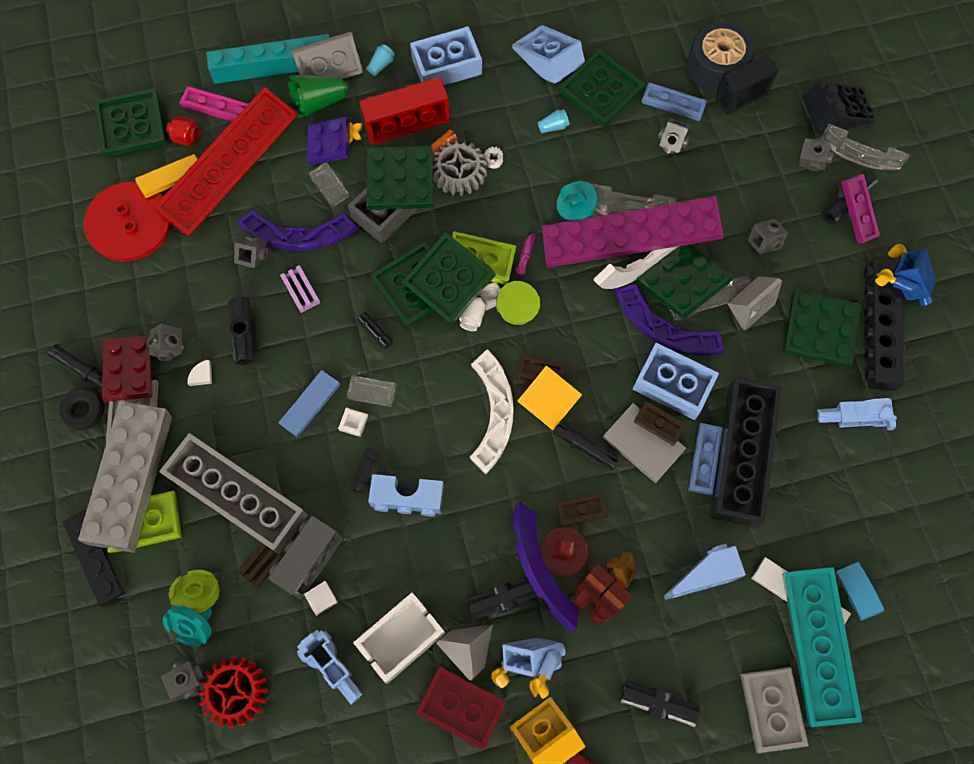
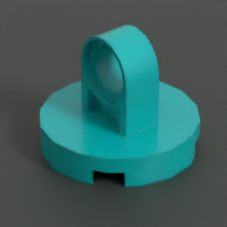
[557,181,600,221]
[163,605,212,647]

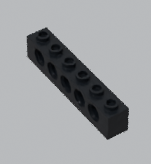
[864,256,904,391]

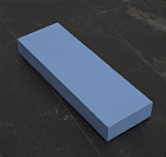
[641,82,707,121]
[278,370,340,438]
[688,423,723,495]

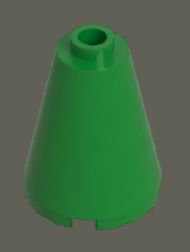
[288,75,348,118]

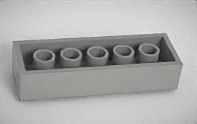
[78,401,172,553]
[159,433,308,554]

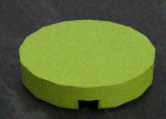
[496,281,540,325]
[168,570,220,613]

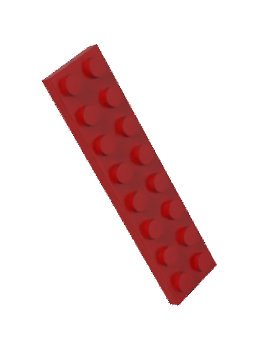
[154,87,298,237]

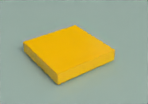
[518,366,582,430]

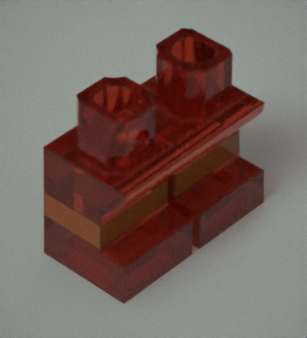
[572,564,633,626]

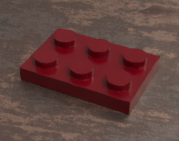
[102,335,152,402]
[416,667,506,750]

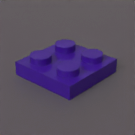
[307,117,350,165]

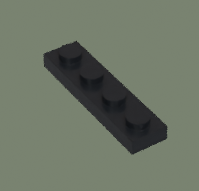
[62,510,125,606]

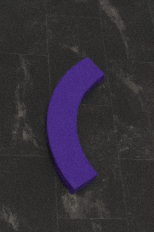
[236,210,358,250]
[615,284,725,355]
[513,502,579,632]

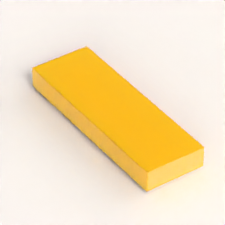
[135,154,197,198]

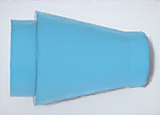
[367,44,395,76]
[537,109,570,134]

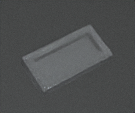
[309,162,350,207]
[347,376,397,407]

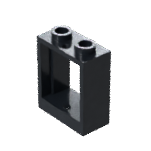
[716,54,779,115]

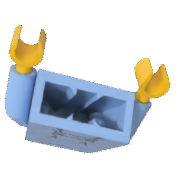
[491,638,565,699]

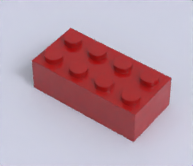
[359,77,450,145]

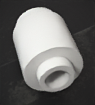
[459,297,486,331]

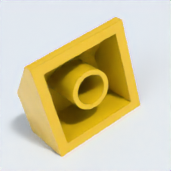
[510,697,585,764]

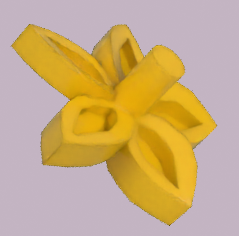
[349,122,362,144]

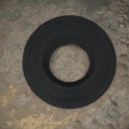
[59,389,103,430]

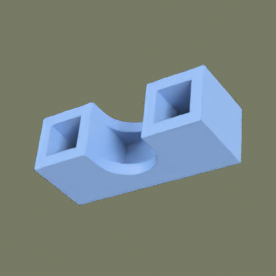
[368,474,444,517]

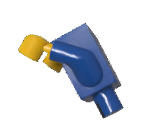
[875,244,936,306]

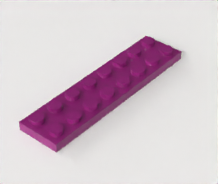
[542,196,723,268]

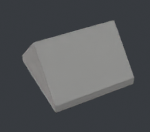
[727,276,782,330]

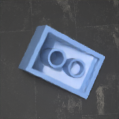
[512,25,585,84]
[664,544,745,600]

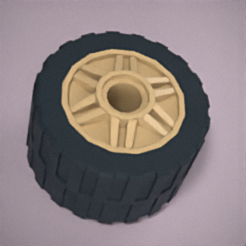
[686,21,755,93]

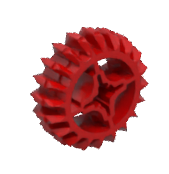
[198,657,268,728]

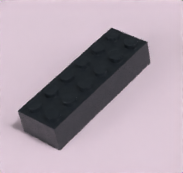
[710,377,782,528]

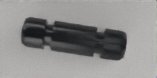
[357,312,393,349]
[350,448,378,494]

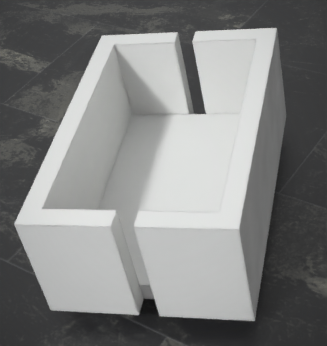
[354,593,445,683]

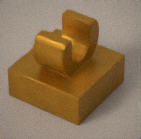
[607,552,638,588]

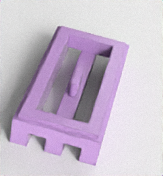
[280,265,320,313]

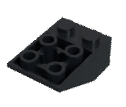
[802,81,876,133]

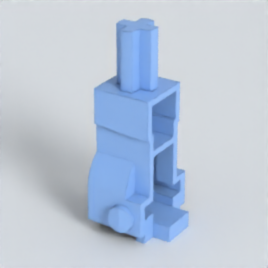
[817,398,897,430]
[297,630,363,705]

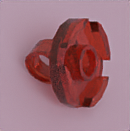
[540,528,588,576]

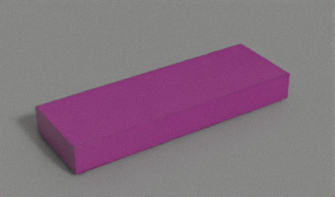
[841,174,880,244]

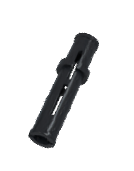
[47,344,102,390]
[553,421,620,471]

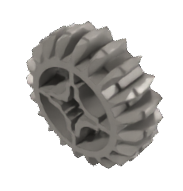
[433,140,487,197]

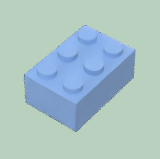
[410,26,482,86]
[632,343,719,420]

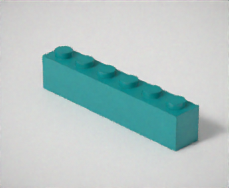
[206,34,330,84]

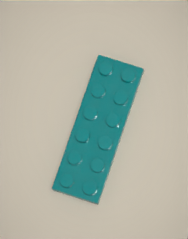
[782,567,862,727]

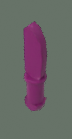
[516,233,536,277]

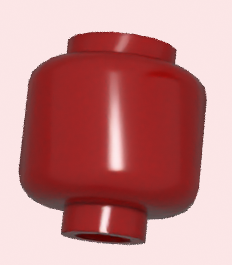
[167,116,201,146]

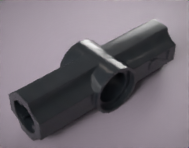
[821,170,878,225]
[229,296,255,365]
[467,578,538,621]
[620,681,700,727]

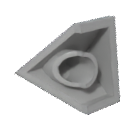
[436,624,493,681]

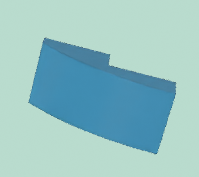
[836,562,884,621]

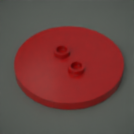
[84,182,172,262]

